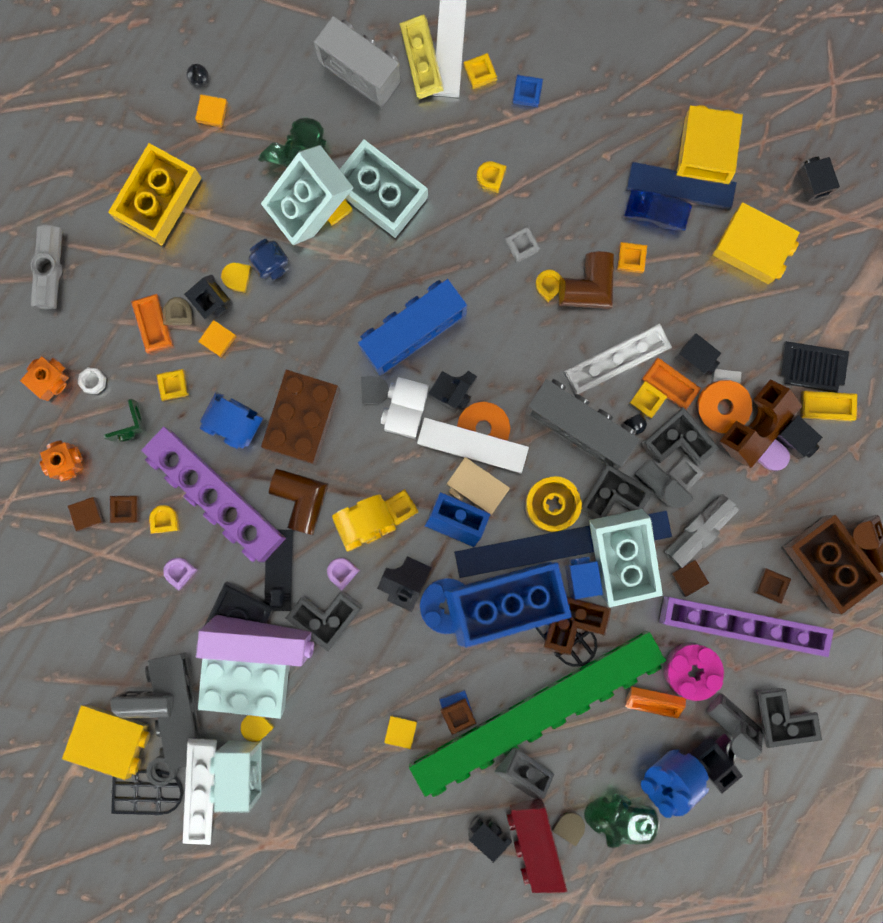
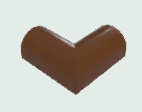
[559,251,614,309]
[269,469,329,535]
[853,515,883,573]
[544,597,611,655]

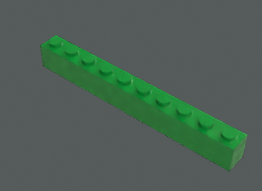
[409,630,666,797]

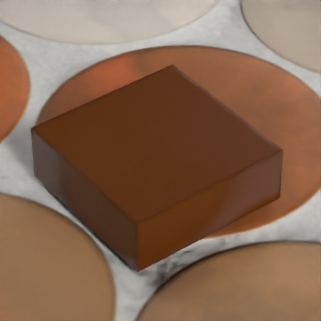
[110,495,139,523]
[68,497,104,531]
[671,560,709,597]
[754,568,791,604]
[440,698,477,735]

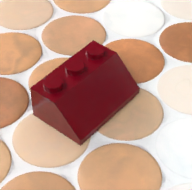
[506,798,567,893]

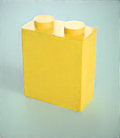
[677,105,743,184]
[712,202,800,285]
[62,704,150,780]

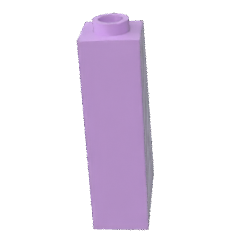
[196,615,314,666]

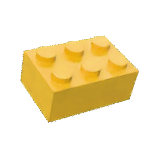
[108,143,201,246]

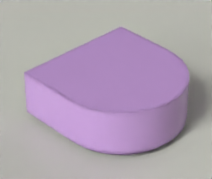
[758,439,790,471]
[164,558,198,590]
[327,558,360,591]

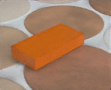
[131,294,174,353]
[641,358,702,410]
[625,687,686,718]

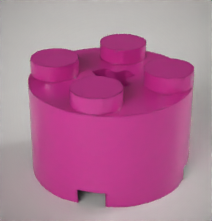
[663,643,724,701]

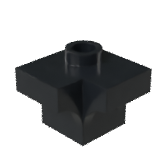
[428,371,477,413]
[377,556,432,612]
[689,733,743,794]

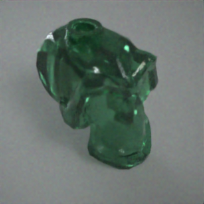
[258,117,327,168]
[584,793,659,848]

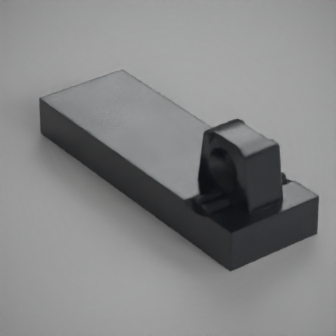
[264,529,294,611]

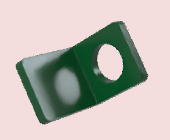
[104,399,146,442]

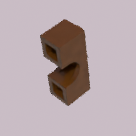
[719,379,802,468]

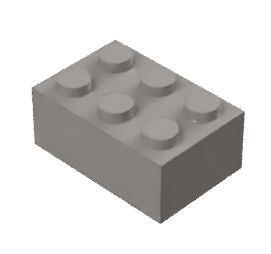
[314,16,401,107]

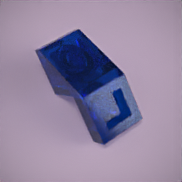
[624,191,692,231]

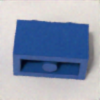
[425,492,490,547]
[565,557,603,599]

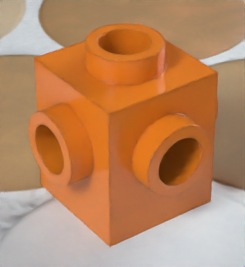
[20,356,69,401]
[40,440,84,482]

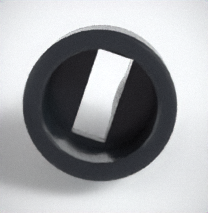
[187,64,209,87]
[623,412,647,435]

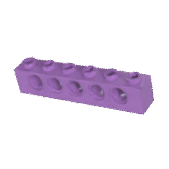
[141,427,286,562]
[659,596,834,657]

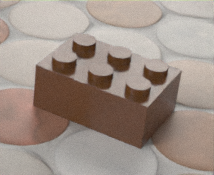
[261,369,340,465]
[783,514,883,615]

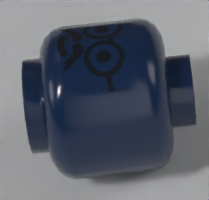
[248,239,288,280]

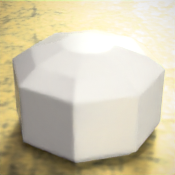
[78,367,106,394]

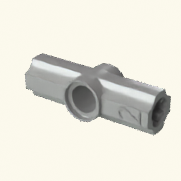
[31,225,63,310]
[664,494,739,568]

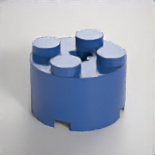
[200,392,264,449]
[420,578,465,634]
[641,750,709,818]

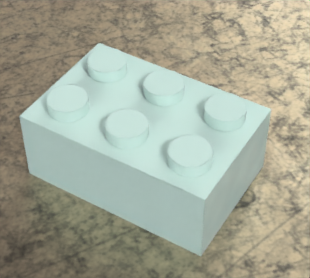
[339,140,428,238]
[261,145,353,245]
[589,509,663,607]
[198,659,289,719]
[210,741,262,812]

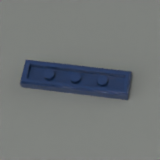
[626,162,737,210]

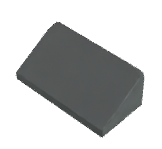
[495,748,554,799]

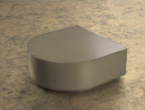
[163,297,192,326]
[552,811,585,847]

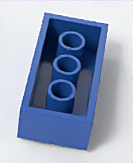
[358,279,467,376]
[444,562,572,648]

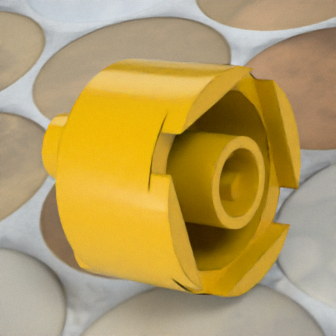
[525,476,582,532]
[332,494,396,552]

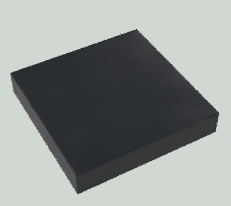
[204,581,274,626]

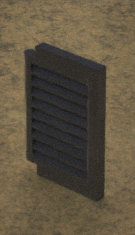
[780,341,849,393]

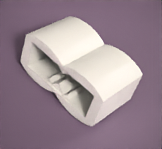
[380,377,429,439]

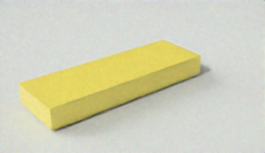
[400,14,444,99]

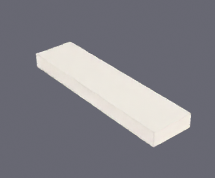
[433,0,467,97]
[564,324,672,394]
[417,417,529,474]
[183,738,217,845]

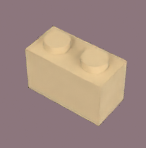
[447,457,510,516]

